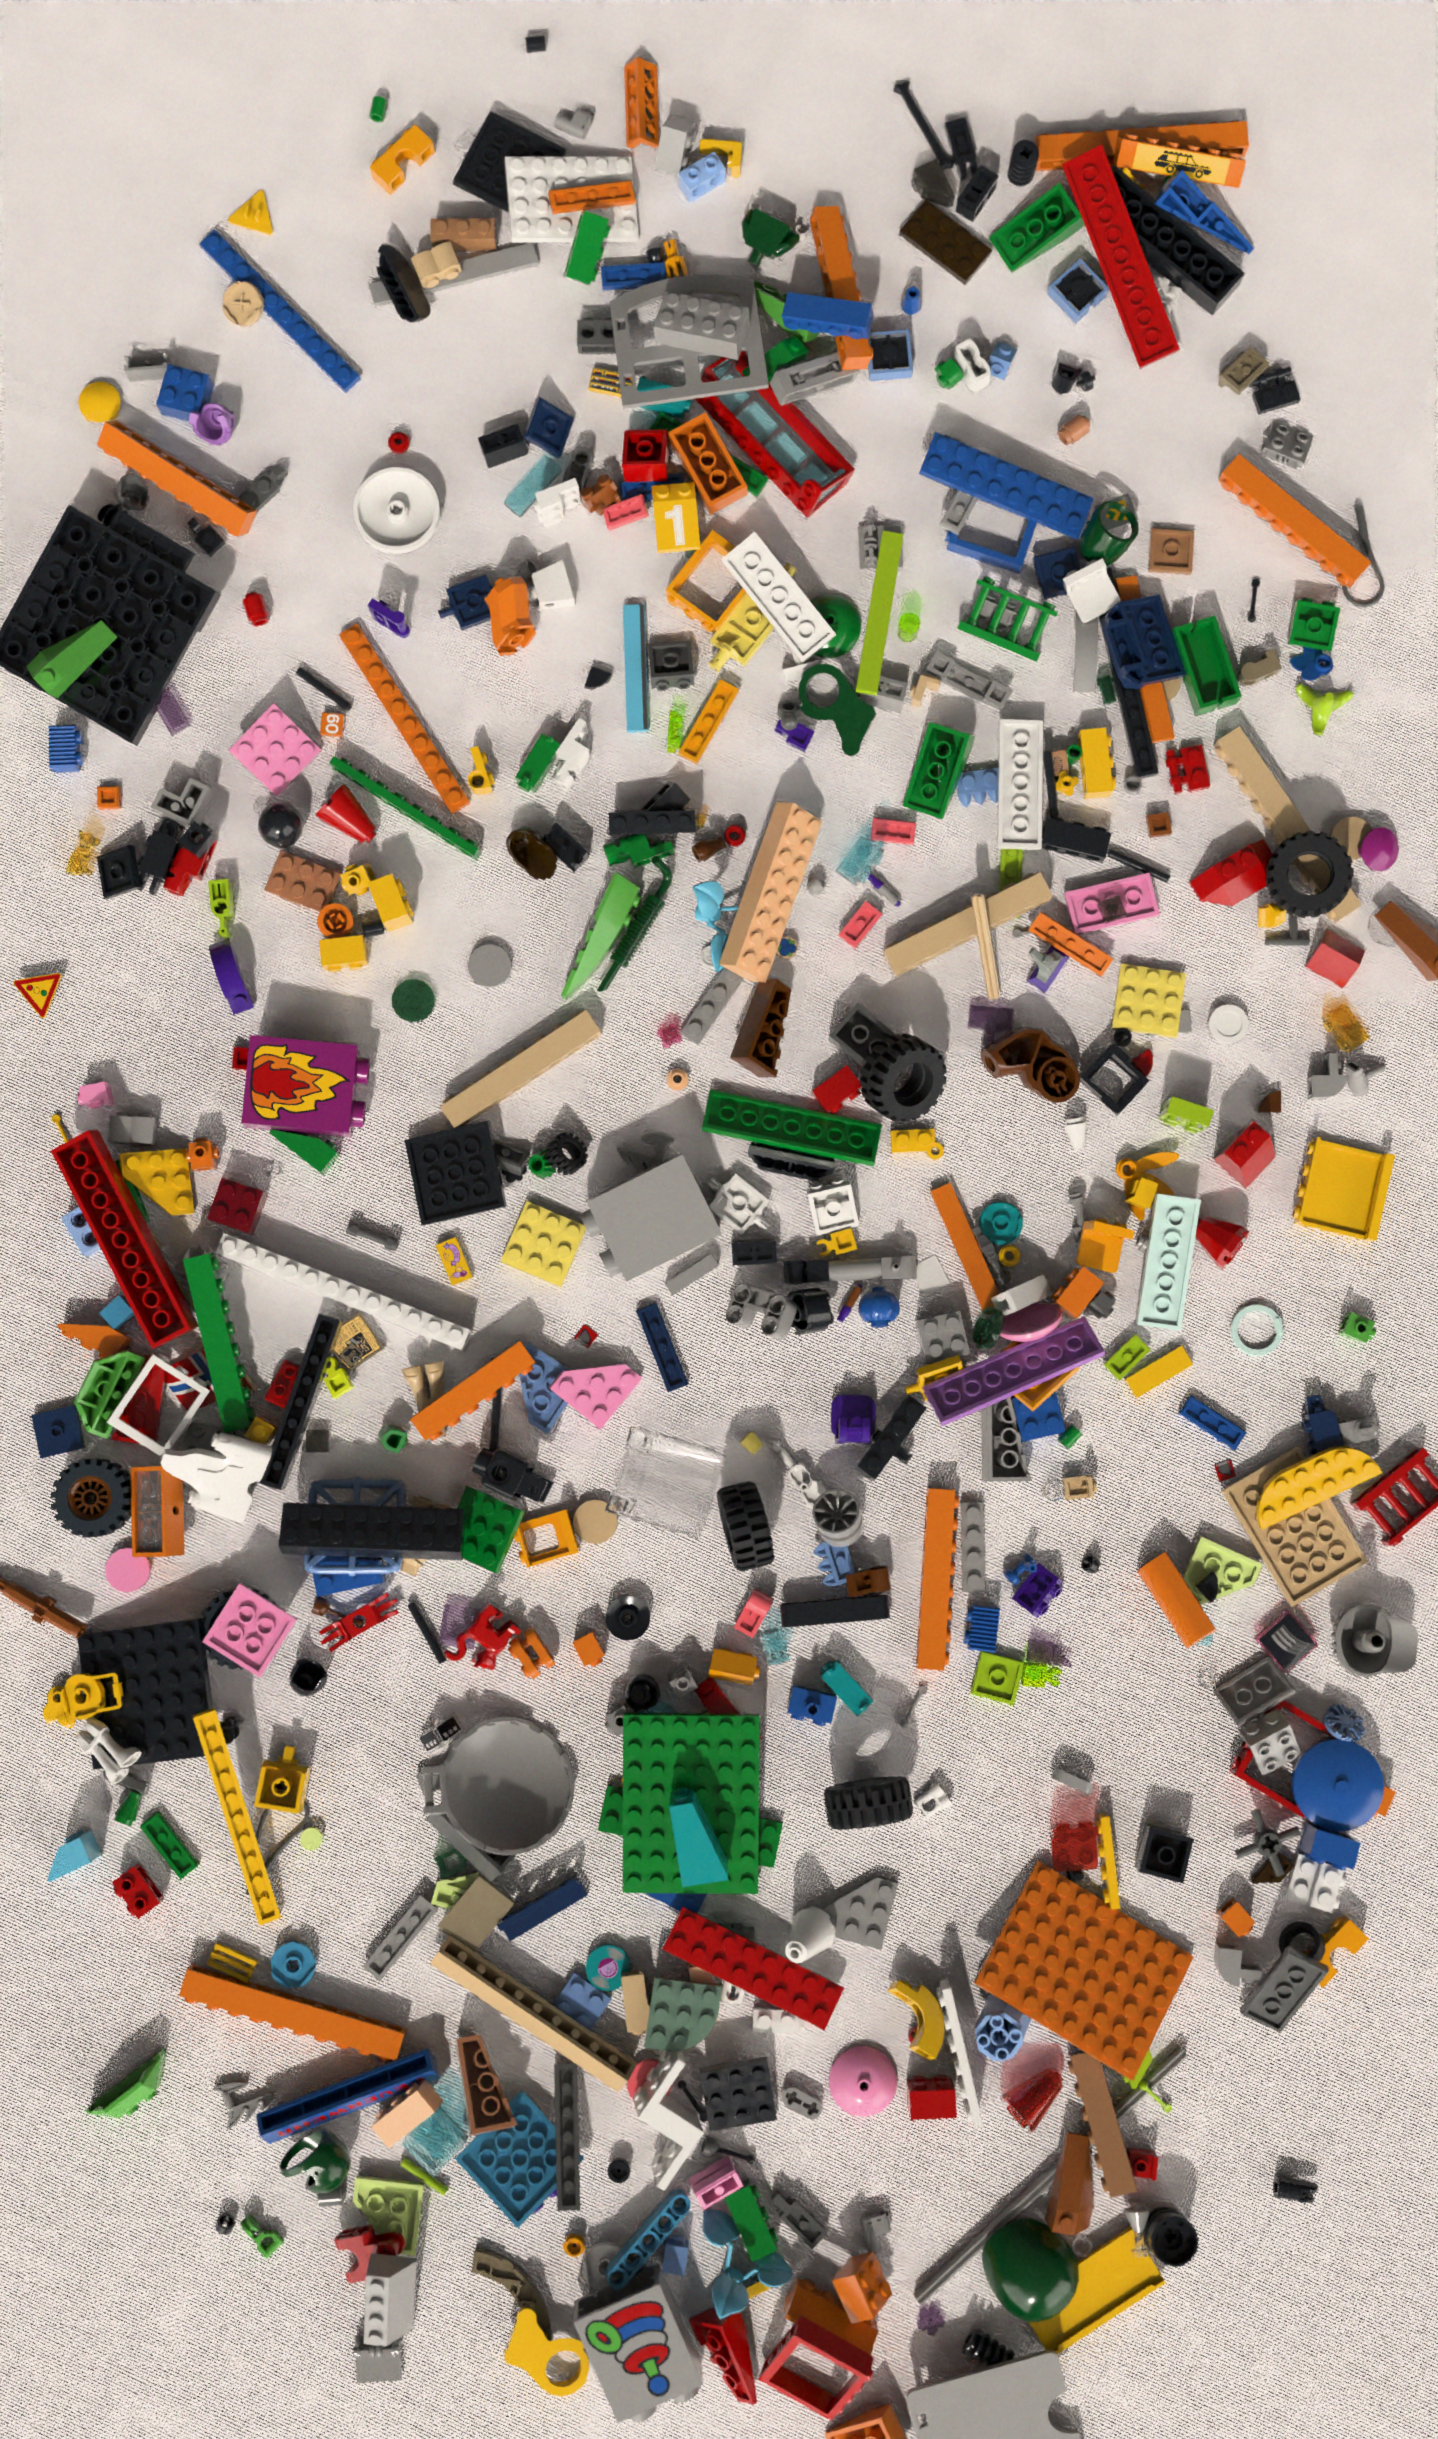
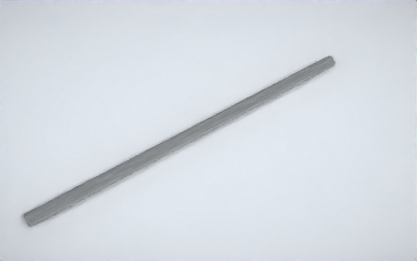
[914,2046,1188,2305]

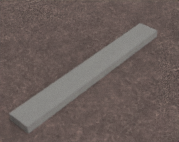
[369,242,539,307]

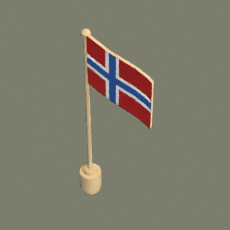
[149,1228,258,1411]

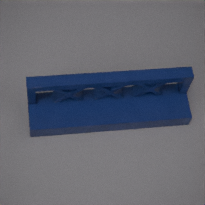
[497,1874,588,1941]

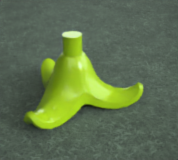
[1296,683,1353,736]

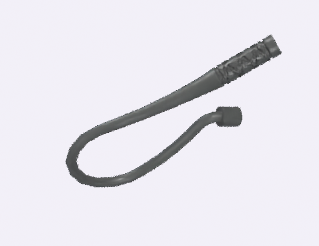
[1342,505,1385,608]
[245,1801,310,1895]

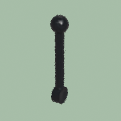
[1247,579,1260,623]
[677,2080,708,2122]

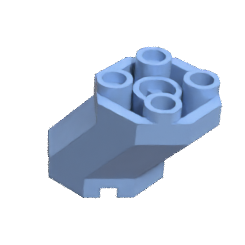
[975,1993,1031,2061]

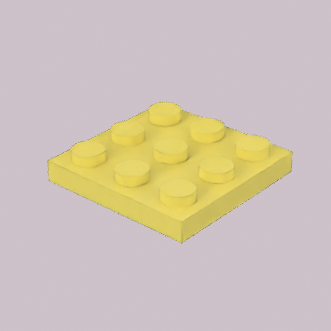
[1111,963,1186,1038]
[501,1201,586,1287]

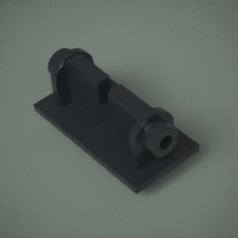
[220,1716,244,1744]

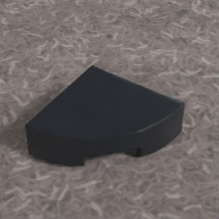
[584,667,612,690]
[1195,1571,1218,1603]

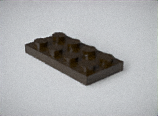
[899,199,992,285]

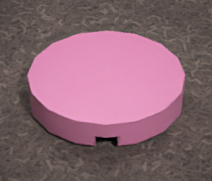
[105,1547,151,1593]

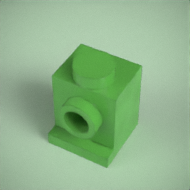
[1338,1312,1377,1343]

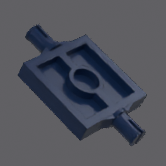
[438,574,493,631]

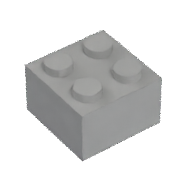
[915,1311,970,1365]

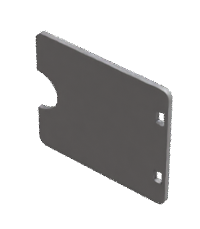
[906,2349,1080,2439]

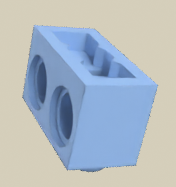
[678,152,726,203]
[61,1207,101,1257]

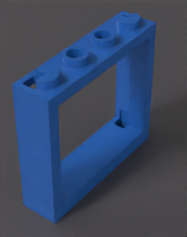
[945,520,1037,574]

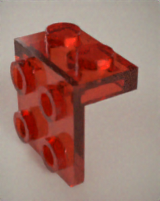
[1049,1820,1099,1872]

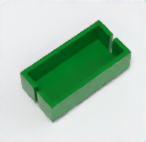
[1172,615,1242,716]

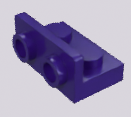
[1012,1563,1064,1618]

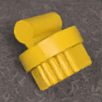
[1258,903,1286,928]

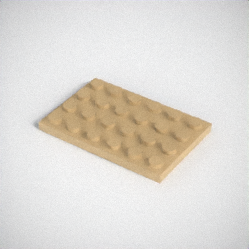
[1221,1446,1368,1607]

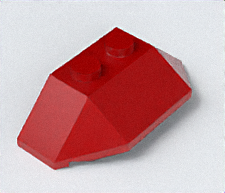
[1189,839,1273,907]

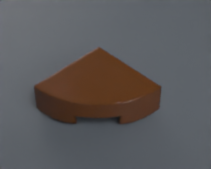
[1258,1091,1281,1113]

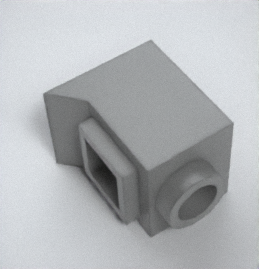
[667,1663,698,1699]

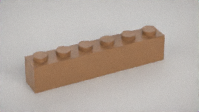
[1067,2051,1137,2198]

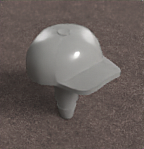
[1331,1605,1419,1677]

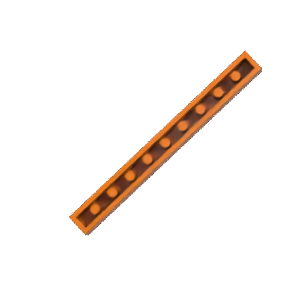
[1034,120,1249,171]
[179,1964,407,2062]

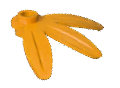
[1115,1152,1179,1221]

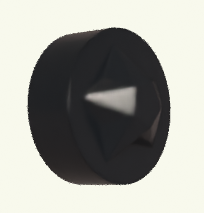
[607,2158,630,2183]

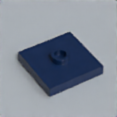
[522,397,574,458]
[1032,547,1080,601]
[31,1405,86,1459]

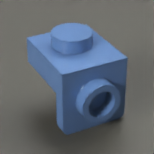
[988,342,1017,380]

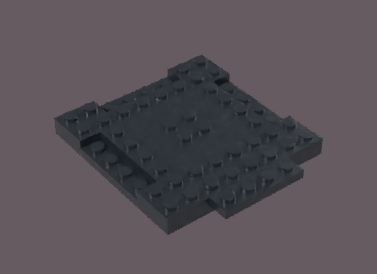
[0,505,221,746]

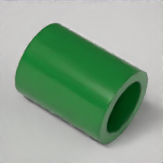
[369,96,387,122]
[1066,744,1082,765]
[1058,1425,1082,1449]

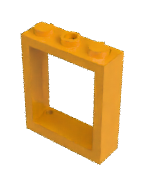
[666,530,747,633]

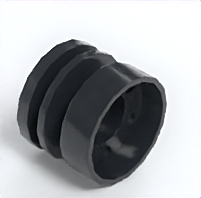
[1141,2206,1199,2267]

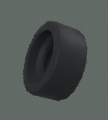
[1278,1921,1325,1962]

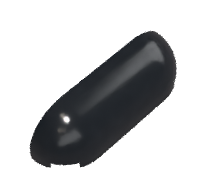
[376,244,430,322]
[748,1142,835,1181]

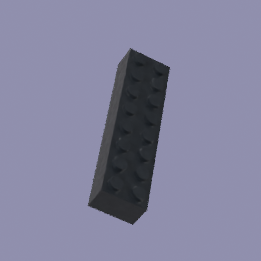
[1112,166,1245,316]
[278,1502,466,1560]

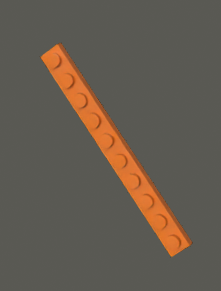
[339,623,470,815]

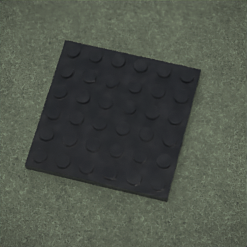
[78,1618,213,1770]

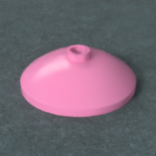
[996,1303,1062,1342]
[829,2046,897,2117]

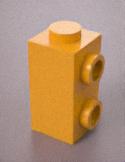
[708,1648,760,1686]

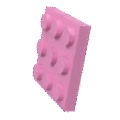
[228,703,321,797]
[203,1583,298,1678]

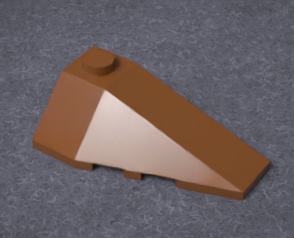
[1374,901,1438,981]
[1044,2131,1094,2235]

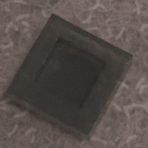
[1097,895,1127,924]
[306,1430,330,1452]

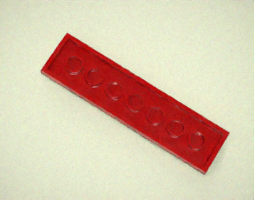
[662,1906,844,2030]

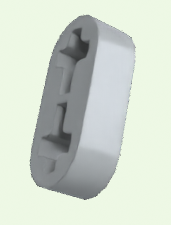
[1051,1766,1094,1795]
[782,2084,822,2119]

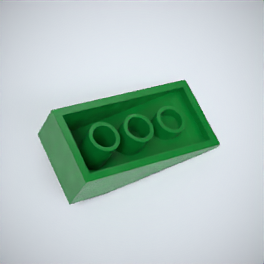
[988,182,1085,273]
[902,722,975,819]

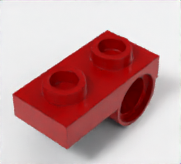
[265,1359,300,1409]

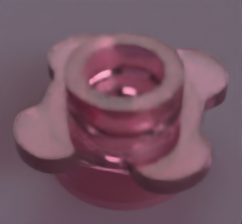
[657,1023,682,1049]

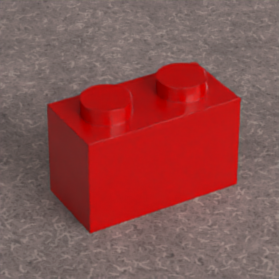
[811,1065,862,1114]

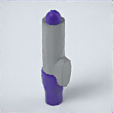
[867,874,901,906]

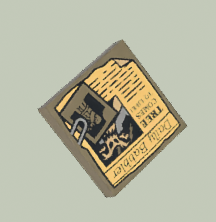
[333,1312,385,1373]

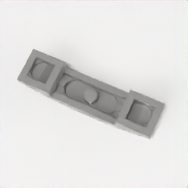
[1073,608,1098,693]
[926,650,1013,709]

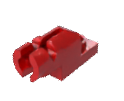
[163,838,218,896]

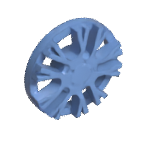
[1323,1704,1366,1743]

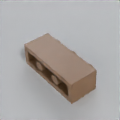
[430,218,497,251]

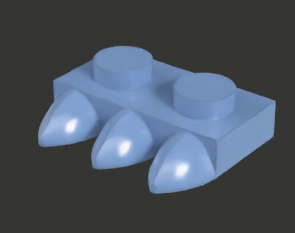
[956,768,998,808]
[813,1542,855,1586]

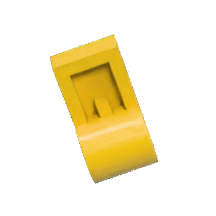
[468,746,495,795]

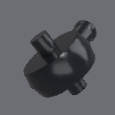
[1076,368,1096,392]

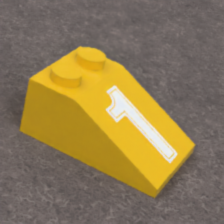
[651,482,701,553]

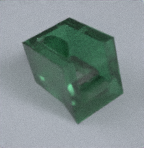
[433,1846,468,1879]

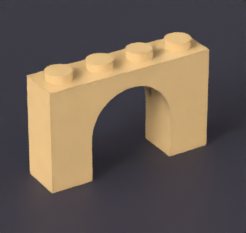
[621,1963,718,2035]

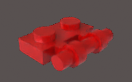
[1165,745,1210,794]

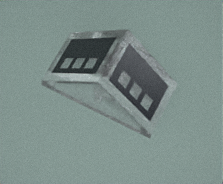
[416,1712,466,1755]

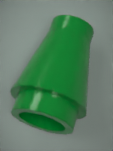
[114,1791,142,1827]

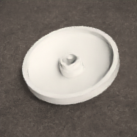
[353,467,440,553]

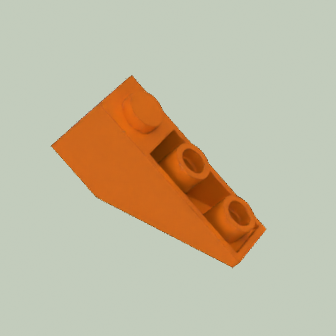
[57,1324,132,1358]

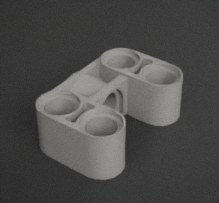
[725,1284,797,1340]

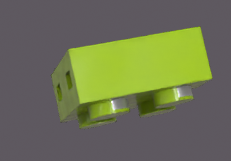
[1159,1096,1214,1134]

